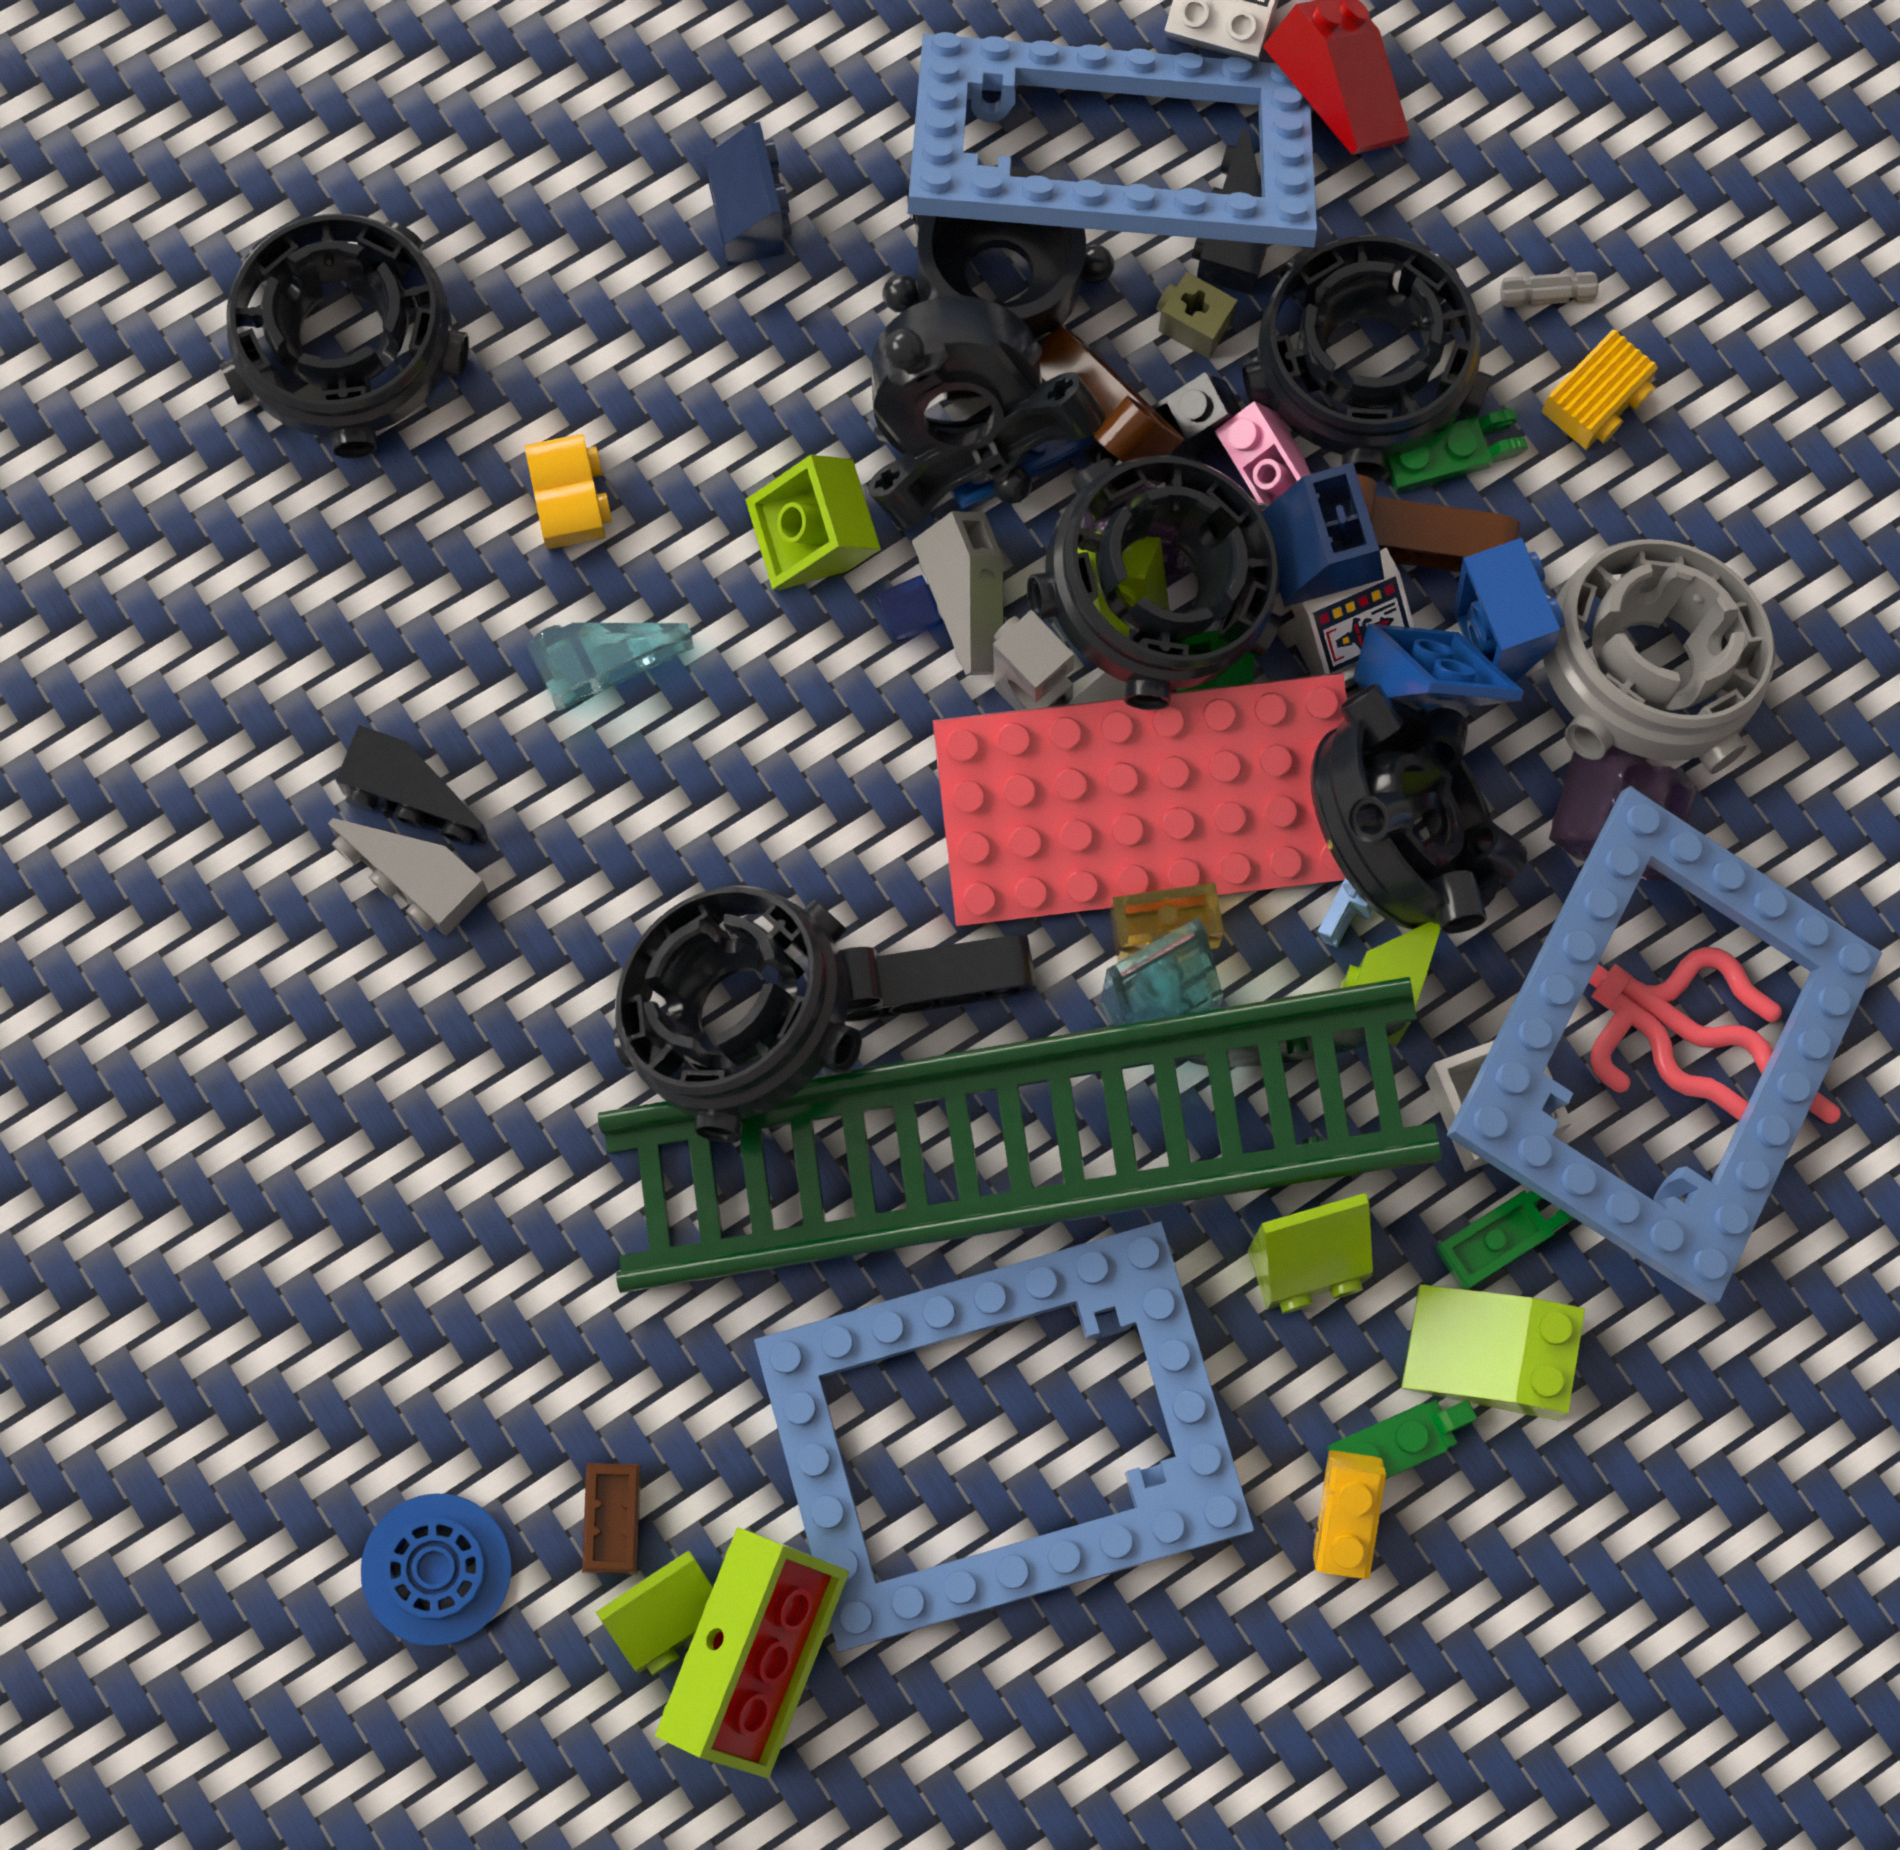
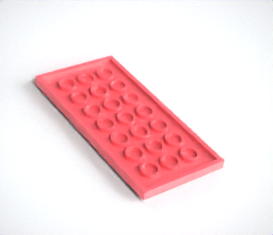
[932,673,1346,926]

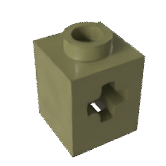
[1156,271,1238,359]

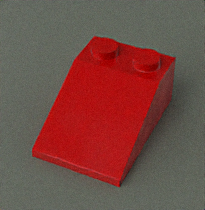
[1262,0,1410,155]

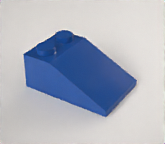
[1453,538,1564,683]
[1353,623,1524,711]

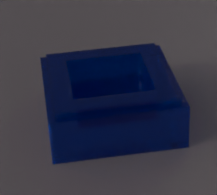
[876,574,943,643]

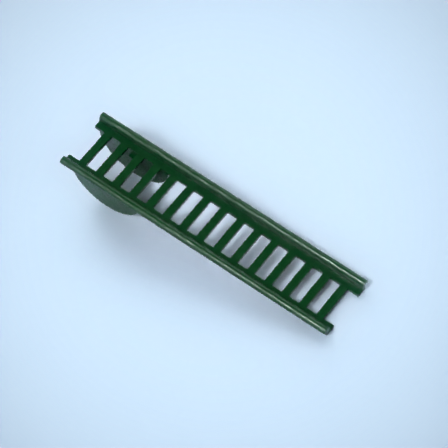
[598,977,1442,1293]

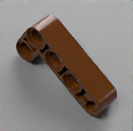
[1040,323,1184,462]
[1357,474,1520,573]

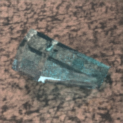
[527,623,694,712]

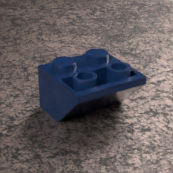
[704,122,792,266]
[1262,462,1384,607]

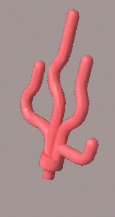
[1588,947,1841,1124]

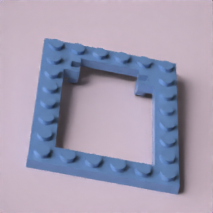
[907,32,1317,248]
[1446,786,1882,1305]
[754,1221,1254,1652]

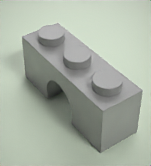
[993,610,1074,710]

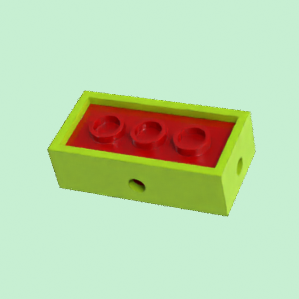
[654,1527,850,1779]

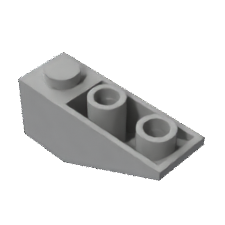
[912,511,1003,675]
[328,818,488,937]

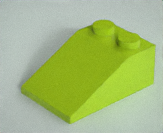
[1248,1193,1373,1314]
[1401,1284,1585,1421]

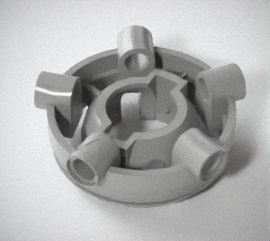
[1543,539,1775,774]

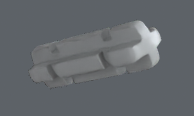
[1500,271,1598,307]

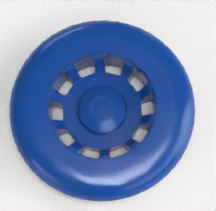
[361,1493,511,1646]

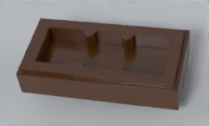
[582,1463,641,1574]

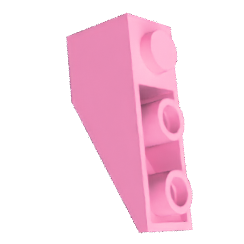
[1215,401,1311,504]

